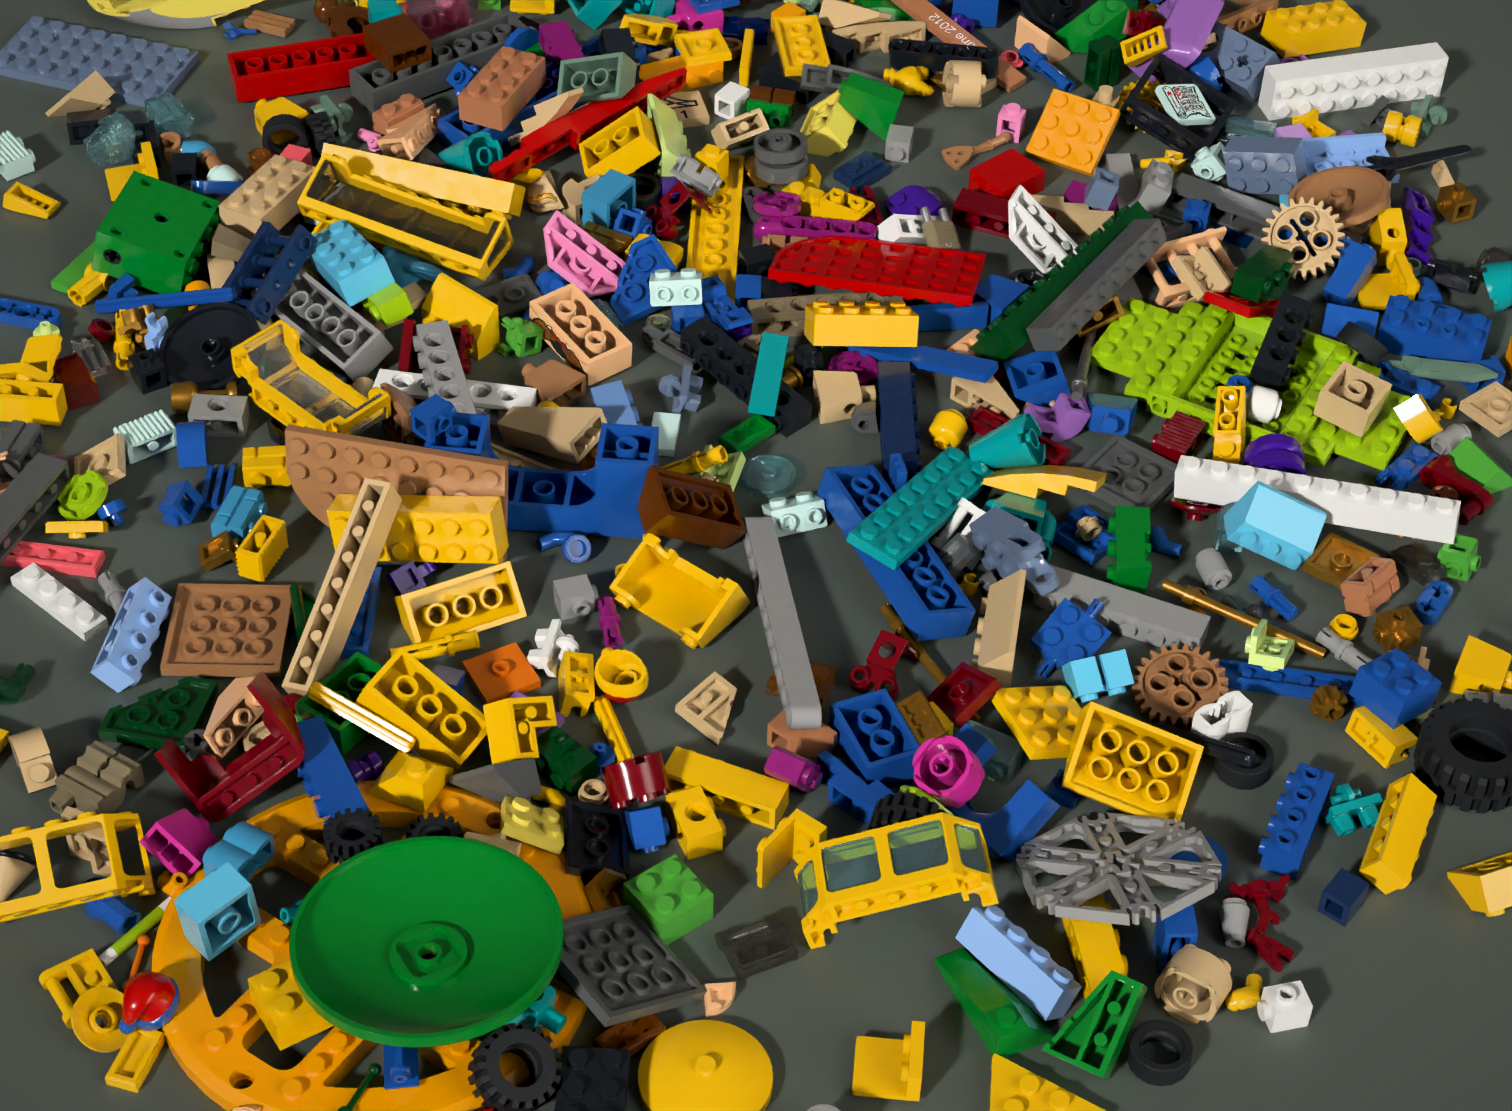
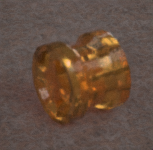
[247,148,272,175]

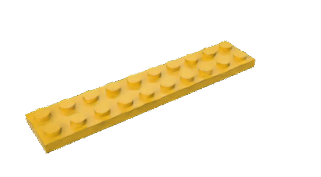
[686,155,744,313]

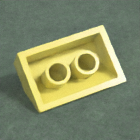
[800,90,858,157]

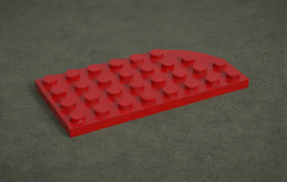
[768,236,986,307]

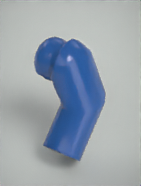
[502,255,535,280]

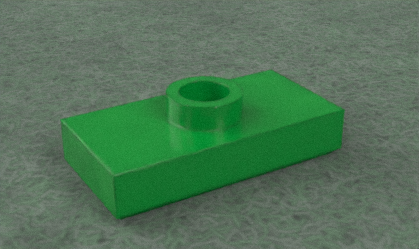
[718,414,776,453]

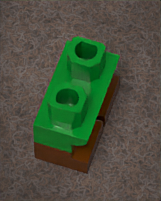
[747,85,796,128]

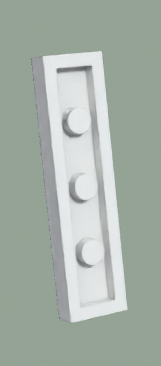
[10,562,108,642]

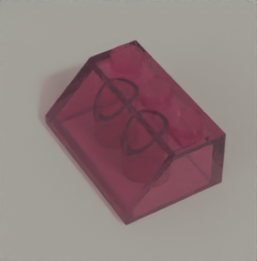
[398,0,474,40]

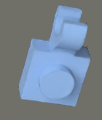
[144,312,169,357]

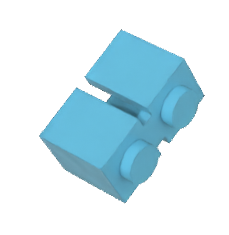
[1061,649,1134,703]

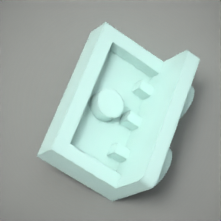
[649,268,702,307]
[761,491,827,537]

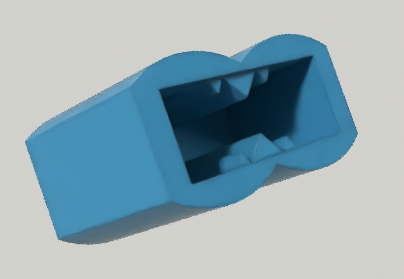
[203,820,275,881]

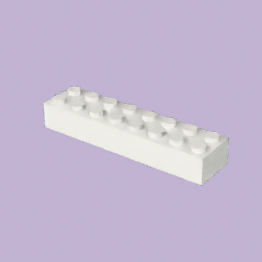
[1258,42,1449,121]

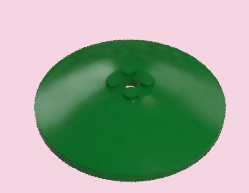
[289,836,564,1048]

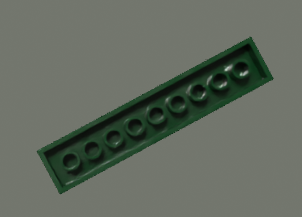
[970,201,1153,365]

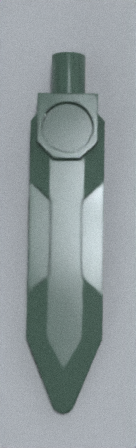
[1388,355,1498,383]

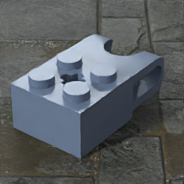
[1200,22,1282,102]
[969,506,1060,596]

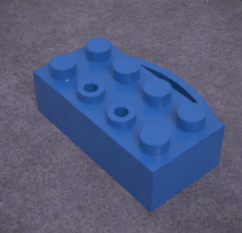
[1377,295,1492,363]

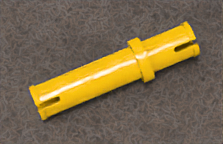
[113,309,135,370]
[659,445,728,475]
[389,630,480,661]

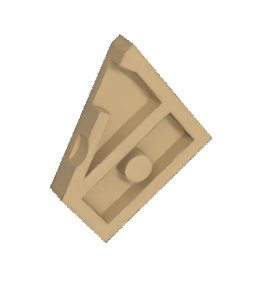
[675,671,737,745]

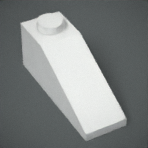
[876,214,950,246]

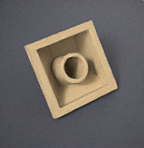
[45,70,115,117]

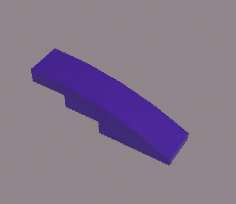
[1401,186,1435,266]

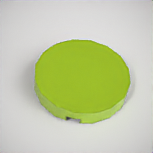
[57,470,108,521]

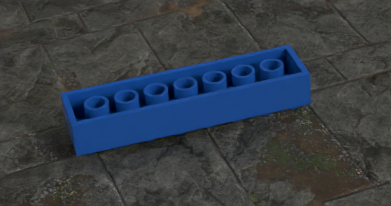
[817,464,976,641]

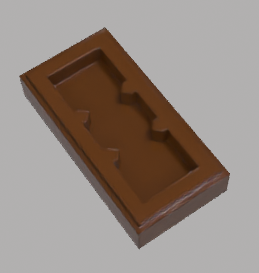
[593,1014,666,1056]

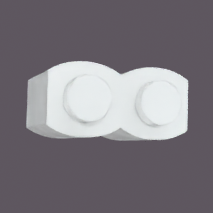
[1191,691,1253,740]

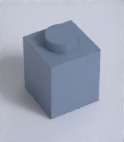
[1084,167,1119,211]

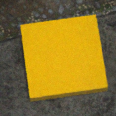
[674,28,732,67]

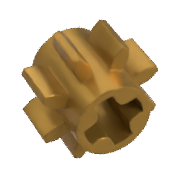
[1309,685,1348,722]

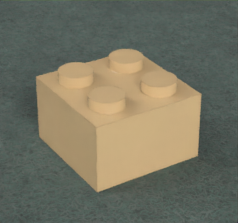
[1313,361,1392,438]

